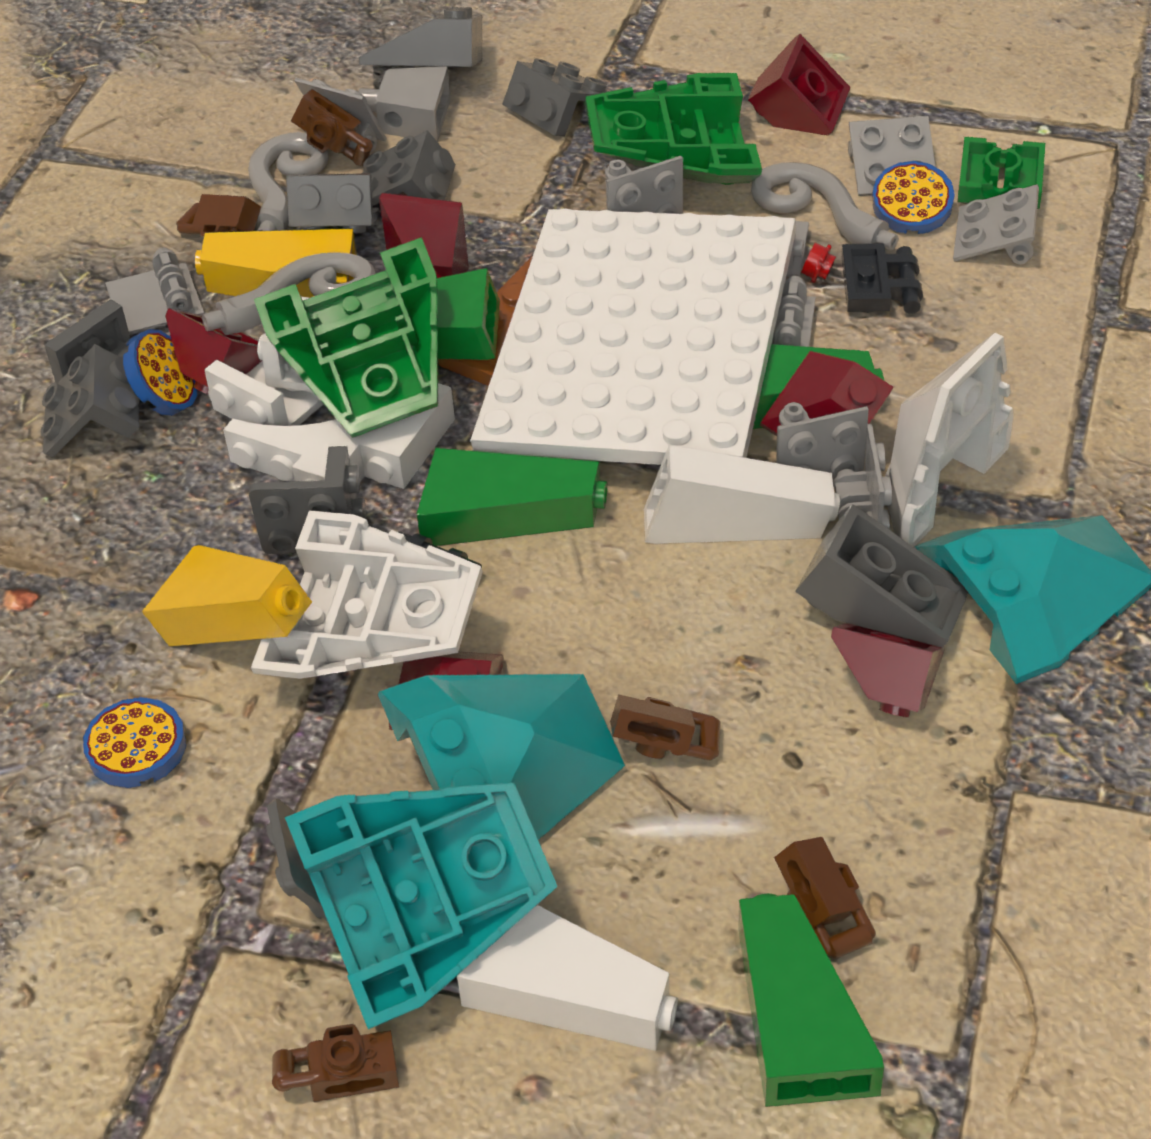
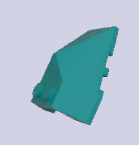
[914,515,1151,684]
[378,674,625,840]
[285,783,558,1030]

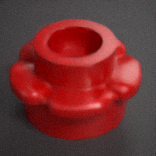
[801,242,836,283]

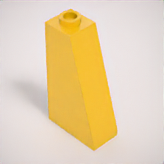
[195,229,357,298]
[142,545,312,646]

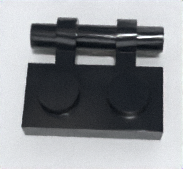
[841,243,923,314]

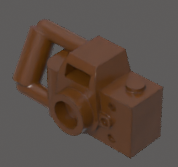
[291,89,373,166]
[176,194,261,237]
[610,694,721,761]
[774,837,876,959]
[272,1023,399,1102]

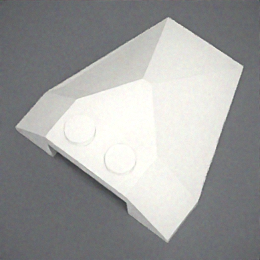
[886,333,1014,547]
[251,511,483,679]

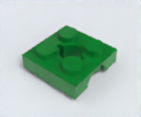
[957,137,1046,209]

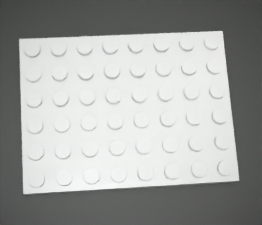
[471,209,796,465]

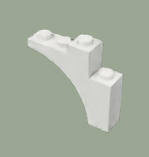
[223,383,455,489]

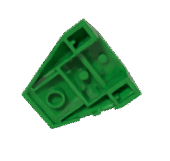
[585,73,762,185]
[254,237,438,438]

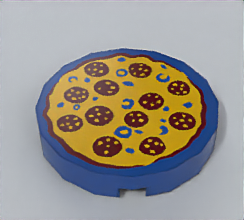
[872,161,955,234]
[123,329,198,416]
[83,697,186,788]

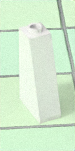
[644,444,840,544]
[457,905,678,1051]

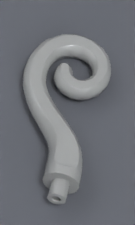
[248,132,329,231]
[751,162,899,251]
[202,252,376,335]

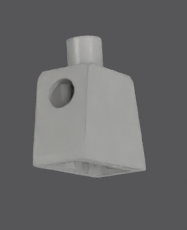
[358,66,451,142]

